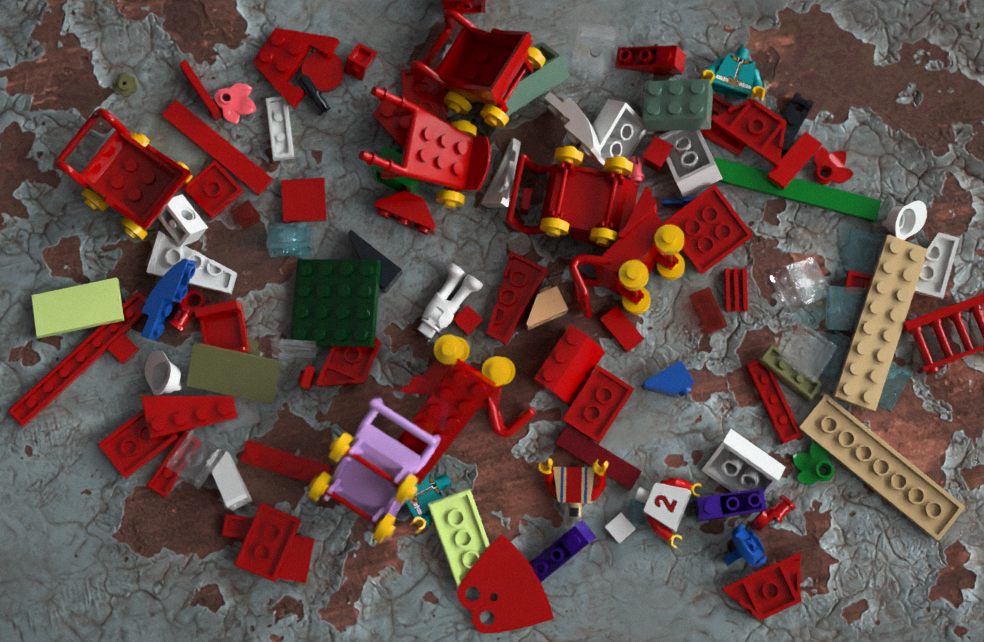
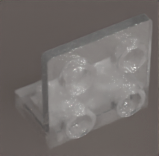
[769,257,832,315]

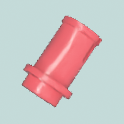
[628,156,645,185]

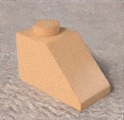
[526,286,568,331]

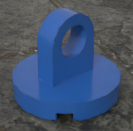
[722,525,767,568]

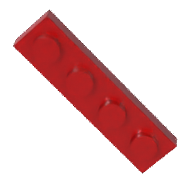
[240,440,332,483]

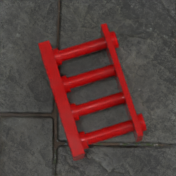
[901,294,984,376]

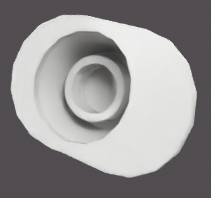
[882,200,927,240]
[145,350,182,395]

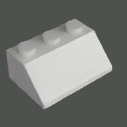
[578,99,647,173]
[701,429,786,497]

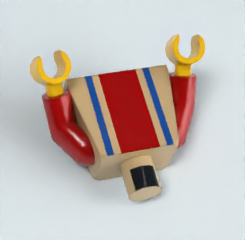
[539,458,608,517]

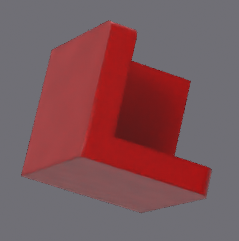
[642,135,673,173]

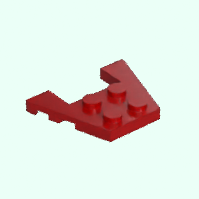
[252,28,340,109]

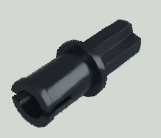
[297,74,331,115]

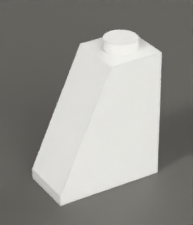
[207,451,253,511]

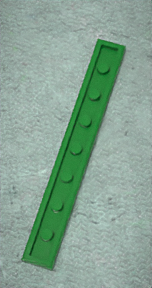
[714,158,881,222]

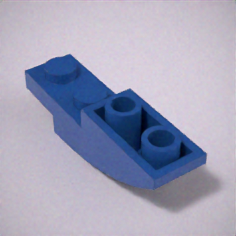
[141,258,196,340]

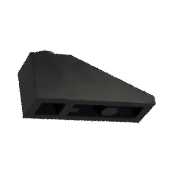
[348,230,402,293]

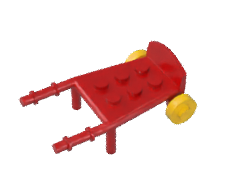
[358,86,491,209]

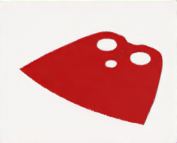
[457,534,554,633]

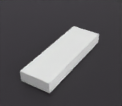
[265,96,295,161]

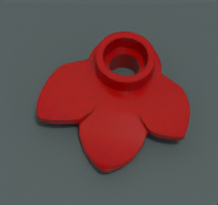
[813,147,854,184]

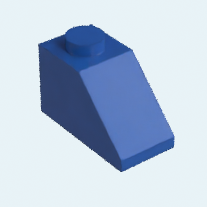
[642,361,695,397]

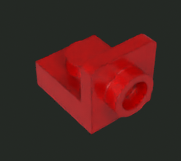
[344,43,377,81]

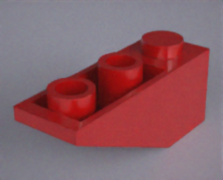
[615,45,686,75]

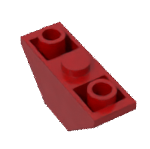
[374,190,436,235]

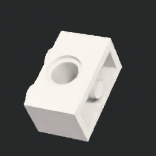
[158,194,208,247]

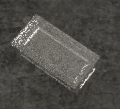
[271,338,317,361]

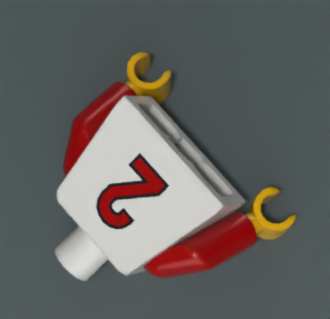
[635,477,702,548]

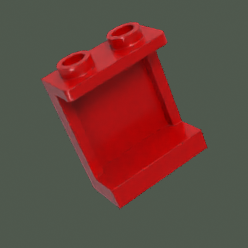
[194,300,251,354]

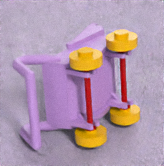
[308,398,441,543]

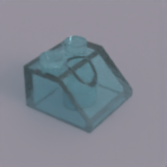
[266,223,314,257]

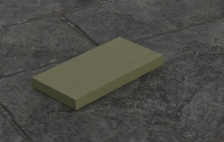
[186,342,282,404]

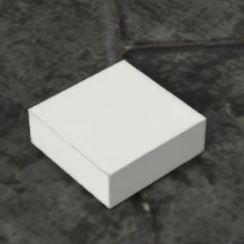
[604,513,635,544]

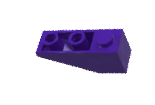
[693,488,767,522]
[529,520,596,582]

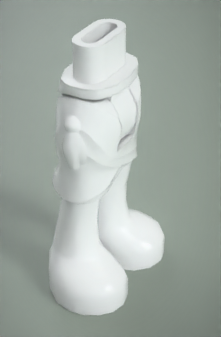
[417,262,483,339]

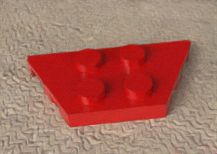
[711,98,787,168]
[315,336,382,387]
[721,552,801,621]

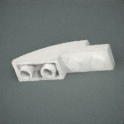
[544,92,601,160]

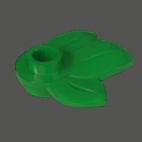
[792,441,835,485]

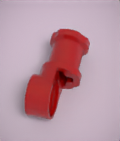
[167,290,205,333]
[751,494,796,531]

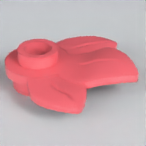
[215,83,256,124]

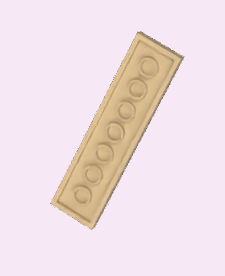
[832,234,928,412]
[798,394,965,542]

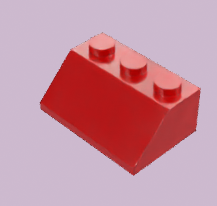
[533,324,605,406]

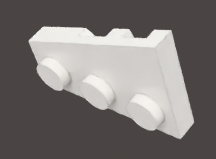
[914,233,960,300]

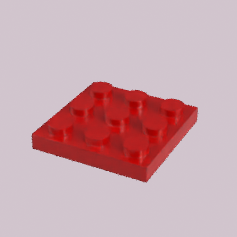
[663,184,754,275]

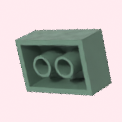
[642,79,713,131]

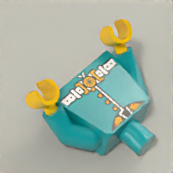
[700,47,765,101]
[405,472,452,534]

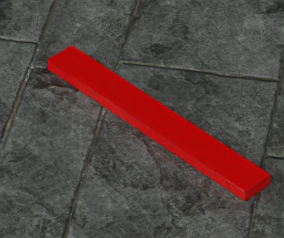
[8,291,147,428]

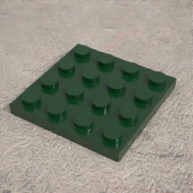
[290,259,381,348]

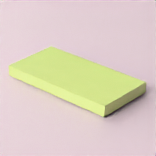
[31,277,124,338]
[427,488,490,588]

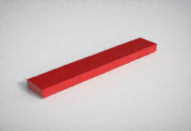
[162,99,273,196]

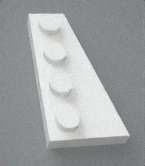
[146,231,237,295]

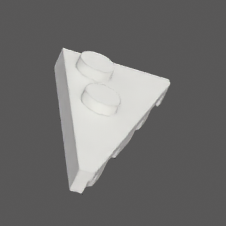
[481,138,521,208]

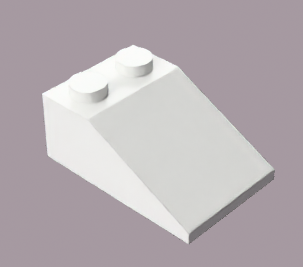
[658,130,723,197]

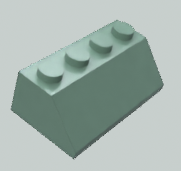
[484,42,570,117]

